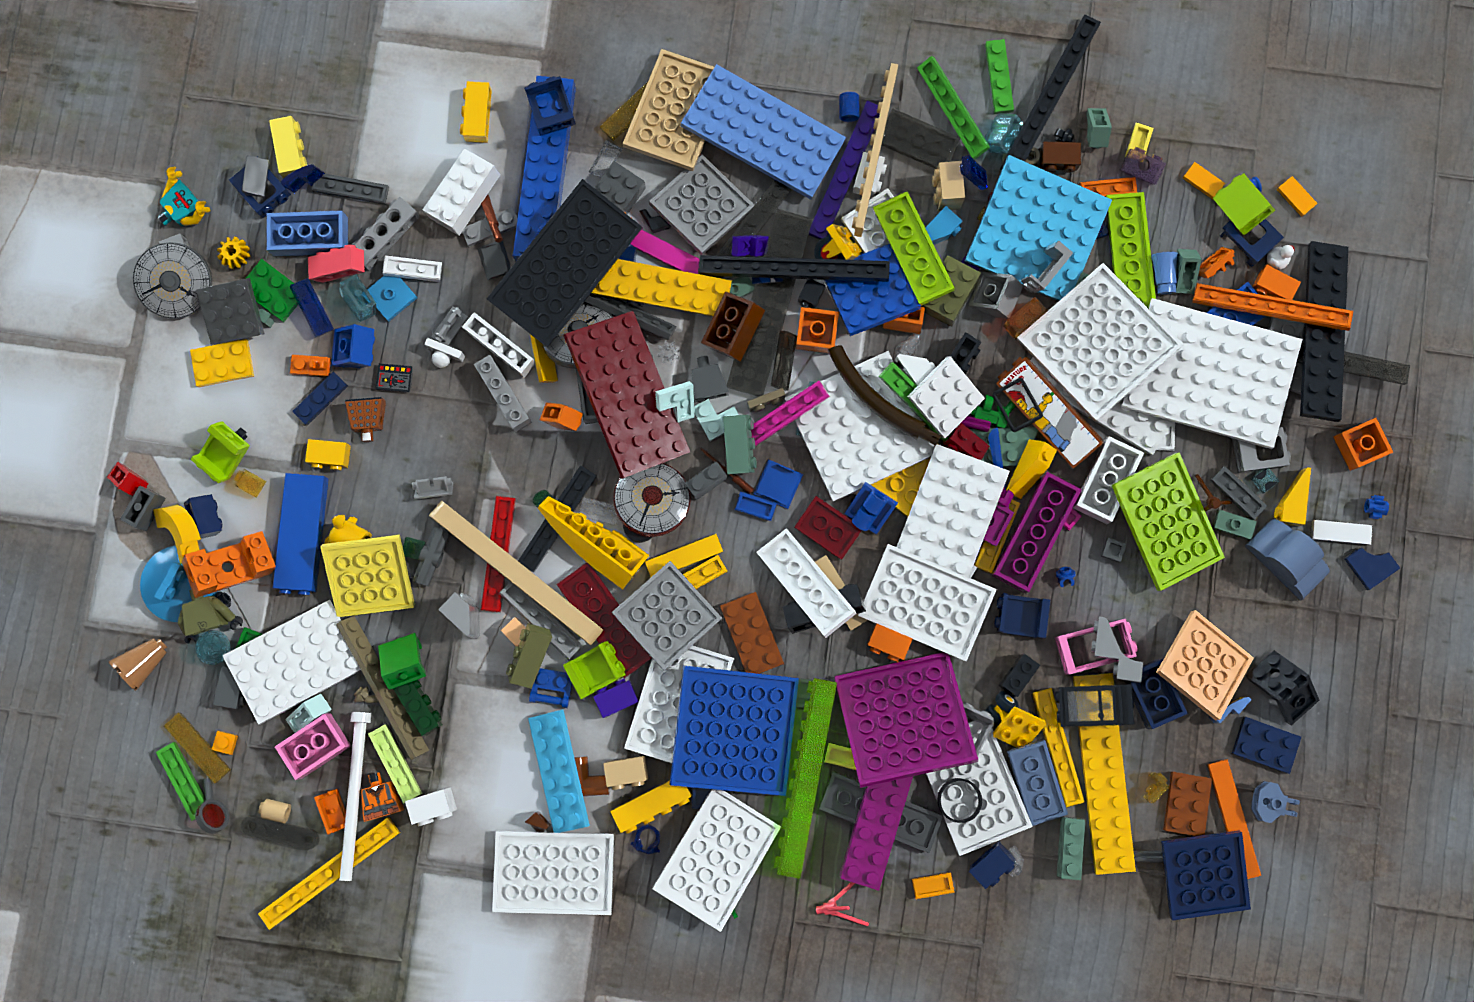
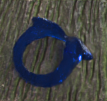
[631,825,661,854]

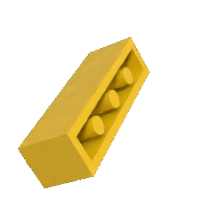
[610,780,692,834]

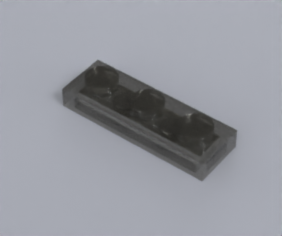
[771,331,797,391]

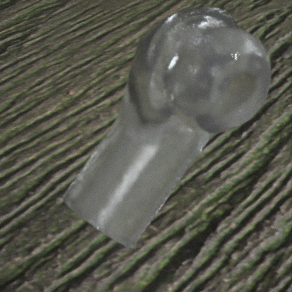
[1007,845,1024,877]

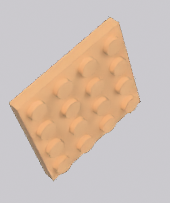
[1156,610,1254,721]

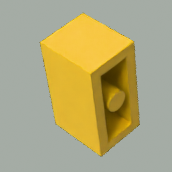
[305,439,351,471]

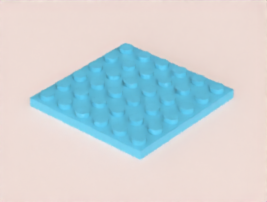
[964,155,1112,302]

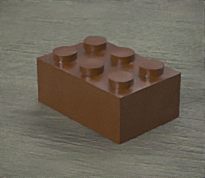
[701,291,765,362]

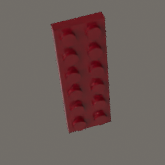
[556,563,652,678]

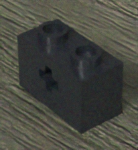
[998,653,1040,697]

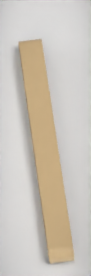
[429,501,603,645]

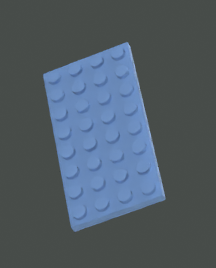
[680,64,846,200]

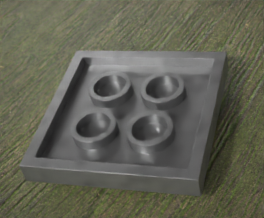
[196,278,265,345]

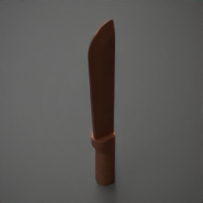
[481,194,503,243]
[700,448,754,494]

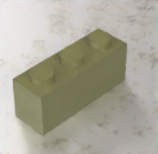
[506,623,552,689]

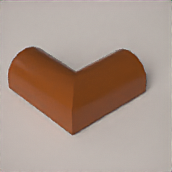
[574,756,610,796]

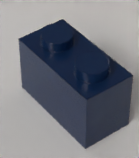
[184,494,223,538]
[969,841,1015,889]

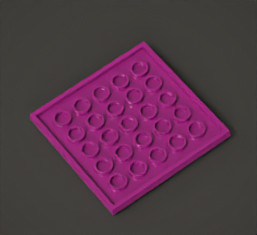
[834,652,978,788]

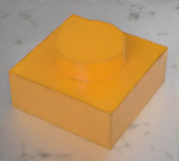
[212,731,238,755]

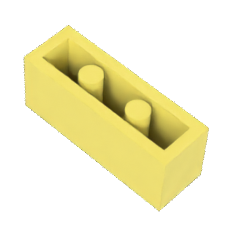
[269,116,307,179]

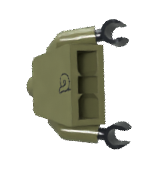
[177,590,243,644]

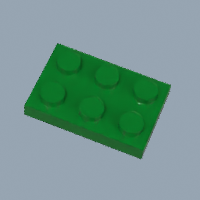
[245,259,307,322]

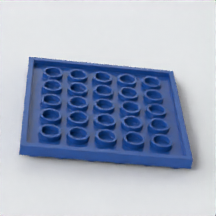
[670,665,799,796]

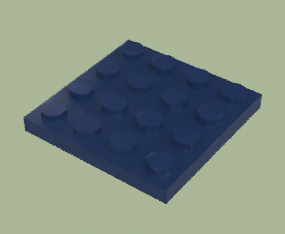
[1161,830,1251,921]

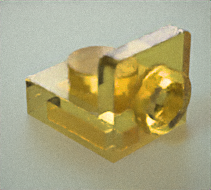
[234,468,267,498]
[1144,772,1170,803]

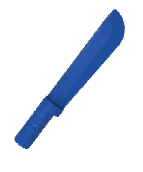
[988,427,1006,490]

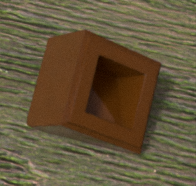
[525,811,551,832]

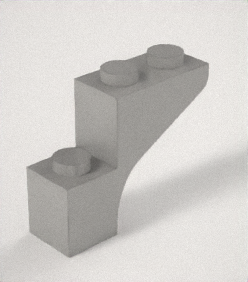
[1091,617,1143,683]

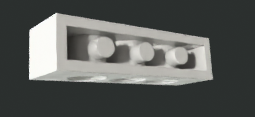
[462,312,535,378]

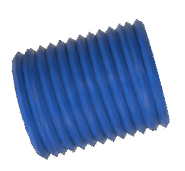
[839,92,860,122]

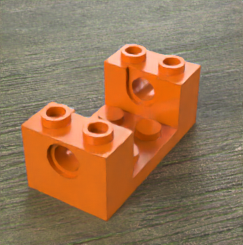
[182,531,276,598]

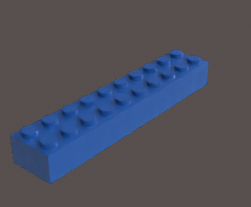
[513,76,576,261]

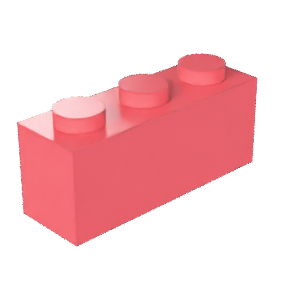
[308,245,365,283]

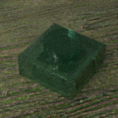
[403,537,426,560]

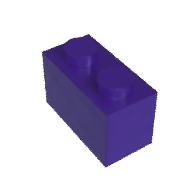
[594,678,639,718]

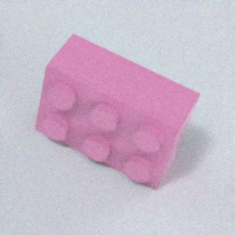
[275,713,351,780]

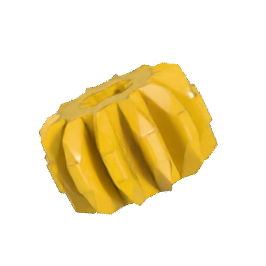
[217,236,250,269]

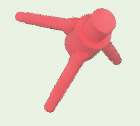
[816,882,869,926]

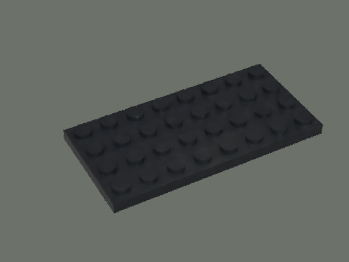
[487,179,643,348]

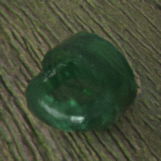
[533,490,554,508]

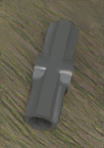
[412,527,450,587]

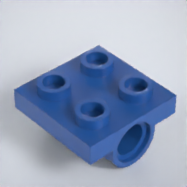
[844,482,898,535]

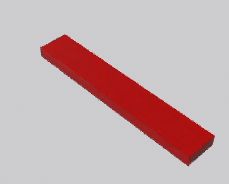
[481,496,516,612]

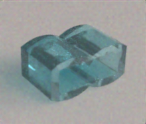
[984,113,1023,154]

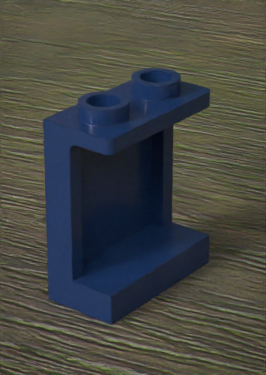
[994,593,1051,639]

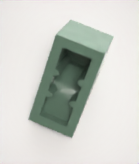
[1086,108,1112,149]
[1175,249,1202,294]

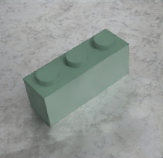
[723,415,757,474]
[1057,816,1085,880]

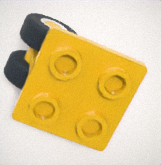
[985,691,1046,748]

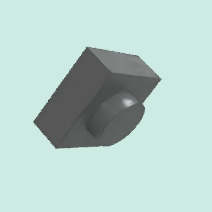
[1101,538,1126,563]

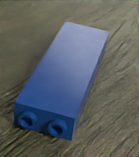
[273,473,329,595]

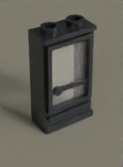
[1056,684,1135,727]

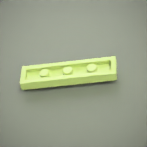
[368,724,423,804]

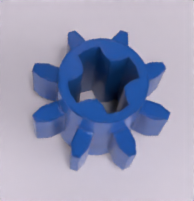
[1364,495,1389,519]

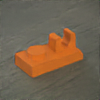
[1198,247,1235,278]
[290,355,331,377]

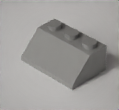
[438,592,480,639]

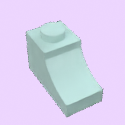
[285,694,332,733]

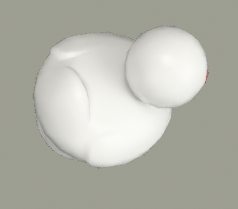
[1267,245,1294,270]

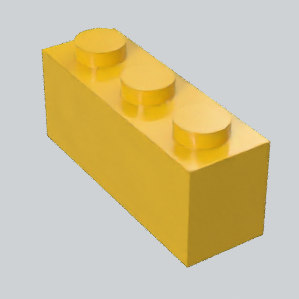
[460,81,492,143]

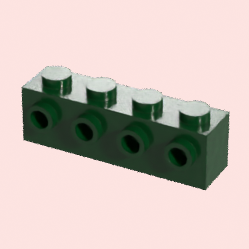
[393,680,443,736]

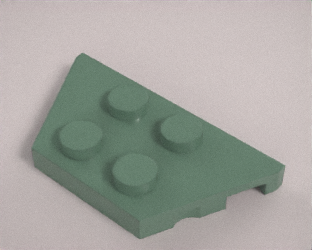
[970,427,1038,467]

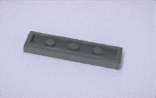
[311,172,389,205]

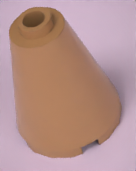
[109,638,167,691]

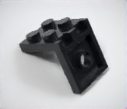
[1246,650,1319,726]

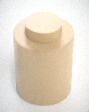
[258,799,291,824]

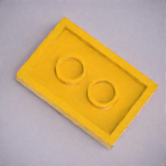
[190,339,254,388]

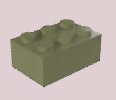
[921,255,981,327]

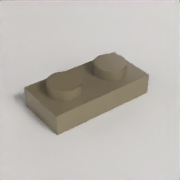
[747,388,786,412]

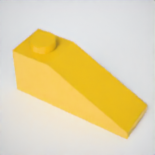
[1006,439,1057,499]
[1274,467,1311,527]

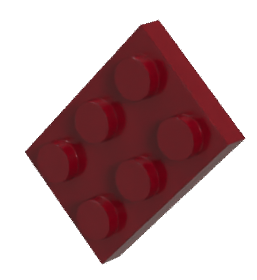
[794,496,862,560]

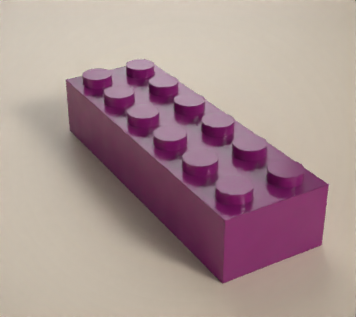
[991,472,1082,594]
[839,776,913,891]

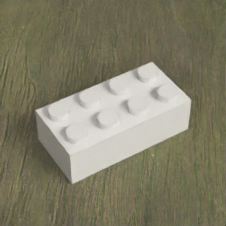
[423,149,500,236]
[1073,436,1144,524]

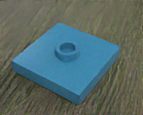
[364,276,417,322]

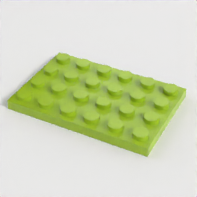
[1111,452,1225,591]

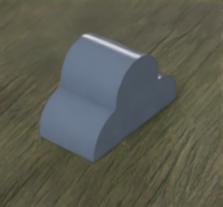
[1245,519,1330,601]

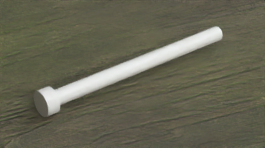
[340,712,371,881]

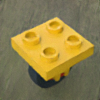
[814,224,862,260]

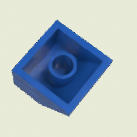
[331,324,375,368]

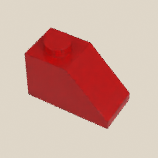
[107,462,149,496]

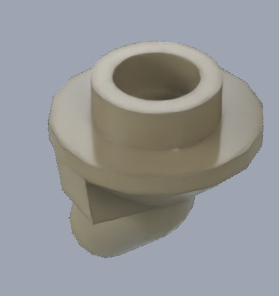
[353,686,379,703]

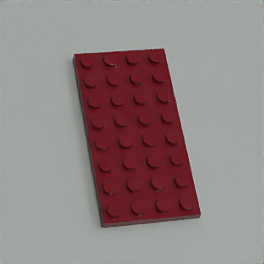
[563,311,690,479]

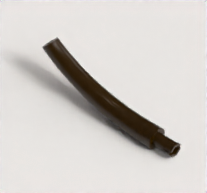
[828,345,941,446]

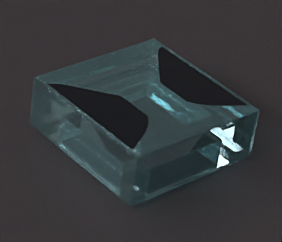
[1251,468,1280,493]

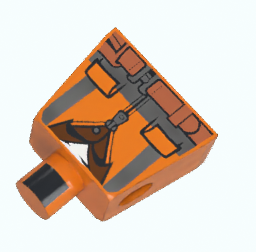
[361,772,404,822]

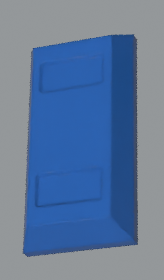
[735,491,777,521]

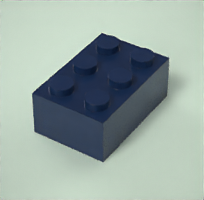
[1125,659,1188,729]

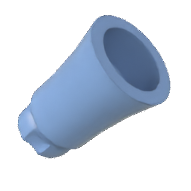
[1151,252,1178,295]

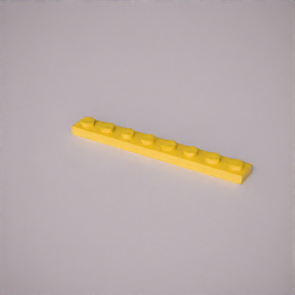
[258,817,400,930]

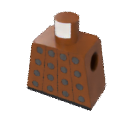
[345,397,386,442]

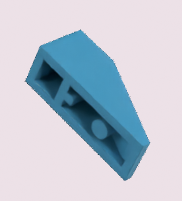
[925,206,963,245]

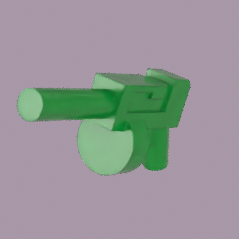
[970,395,1016,428]

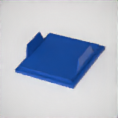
[753,459,803,509]

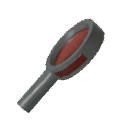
[195,778,229,834]

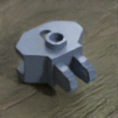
[1251,781,1300,823]

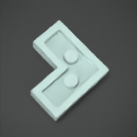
[655,381,694,422]
[694,399,739,442]

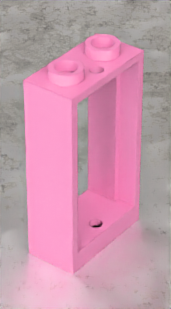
[1054,619,1137,675]

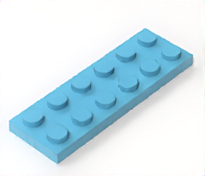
[528,709,590,833]

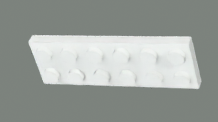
[757,528,857,638]

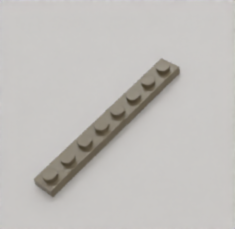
[336,616,429,760]

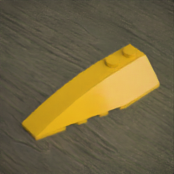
[538,496,649,590]

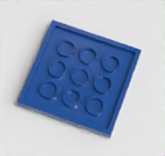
[824,244,921,336]

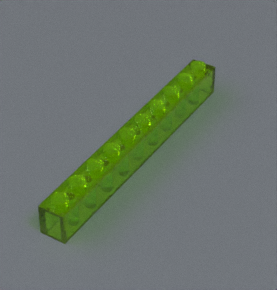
[774,677,837,879]

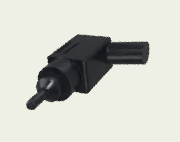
[639,209,672,234]

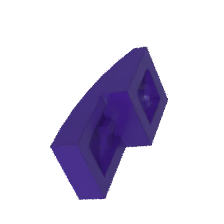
[731,235,769,256]

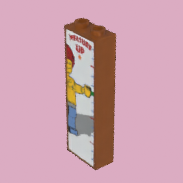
[996,357,1104,469]

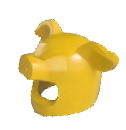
[324,515,372,544]

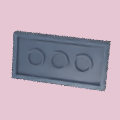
[1007,739,1068,826]

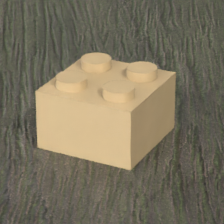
[932,161,965,211]
[603,755,649,790]

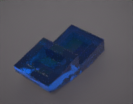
[280,164,325,193]

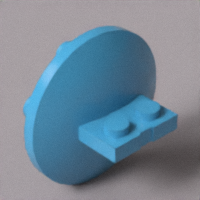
[140,546,218,622]

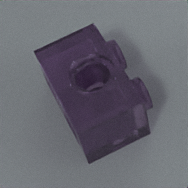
[1119,147,1166,185]

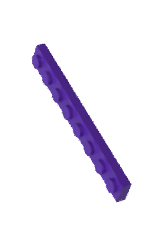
[808,101,880,240]

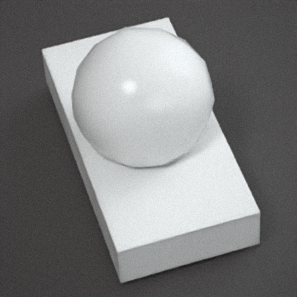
[424,338,465,368]

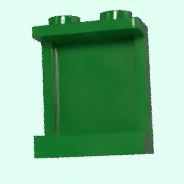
[378,633,426,690]

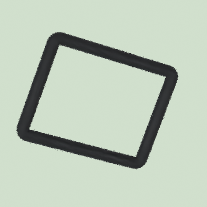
[992,378,1043,432]

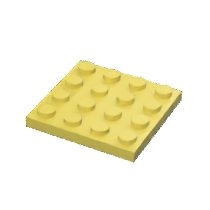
[321,535,415,617]

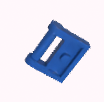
[529,668,572,709]

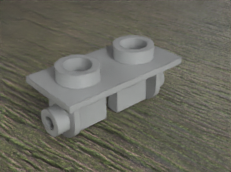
[431,307,468,346]
[412,476,453,499]

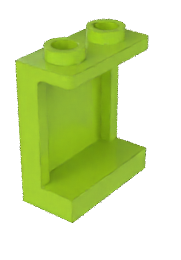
[1213,173,1276,235]
[191,421,250,483]
[563,641,626,699]

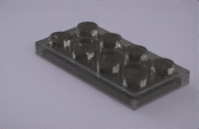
[882,108,960,169]

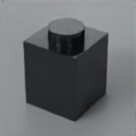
[798,279,825,309]

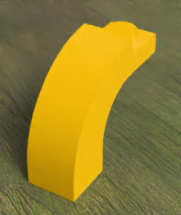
[153,505,201,564]

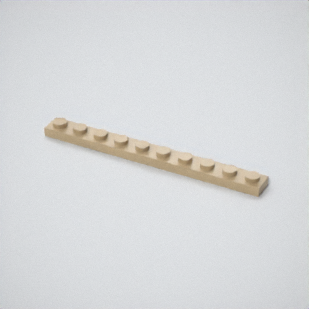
[852,63,898,237]

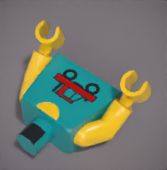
[158,167,210,226]

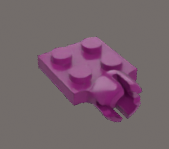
[983,487,1014,547]

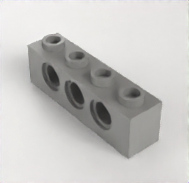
[352,197,420,271]
[474,355,532,432]

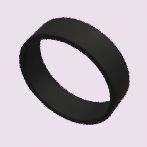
[937,778,982,823]

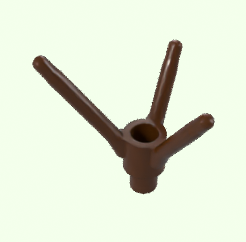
[1195,474,1232,512]

